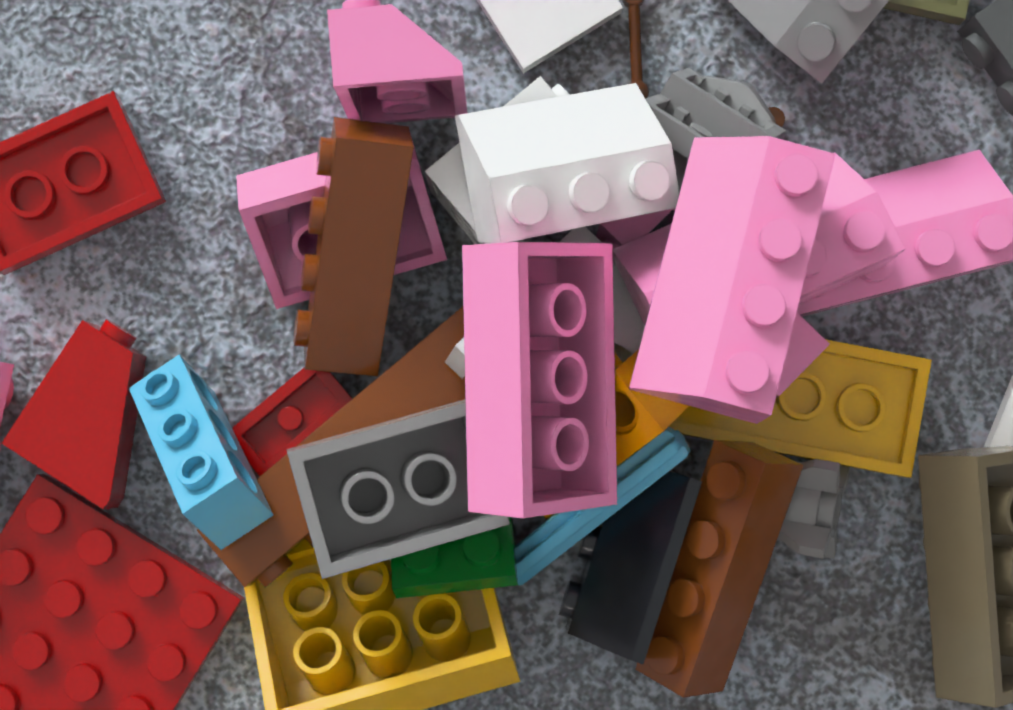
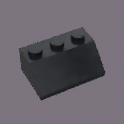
[559,471,702,664]

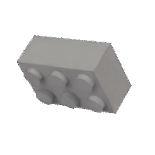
[287,399,510,579]

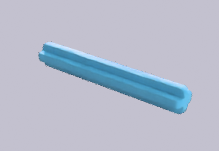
[515,427,690,585]

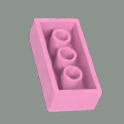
[462,242,617,519]

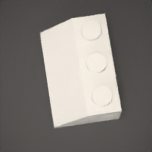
[455,83,679,243]

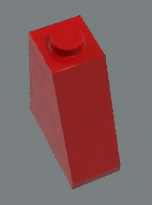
[1,319,146,510]

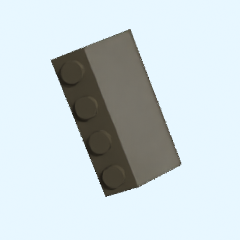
[918,446,1013,708]

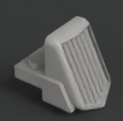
[645,68,787,193]

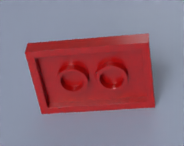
[0,91,166,275]

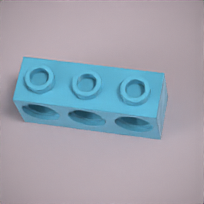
[129,354,274,550]

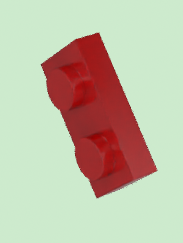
[232,367,353,477]

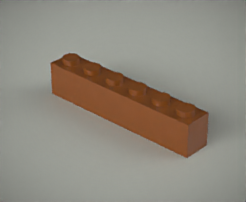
[197,306,466,587]

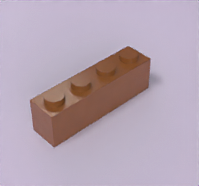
[294,117,414,376]
[635,440,803,698]

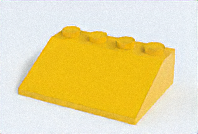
[244,539,521,710]

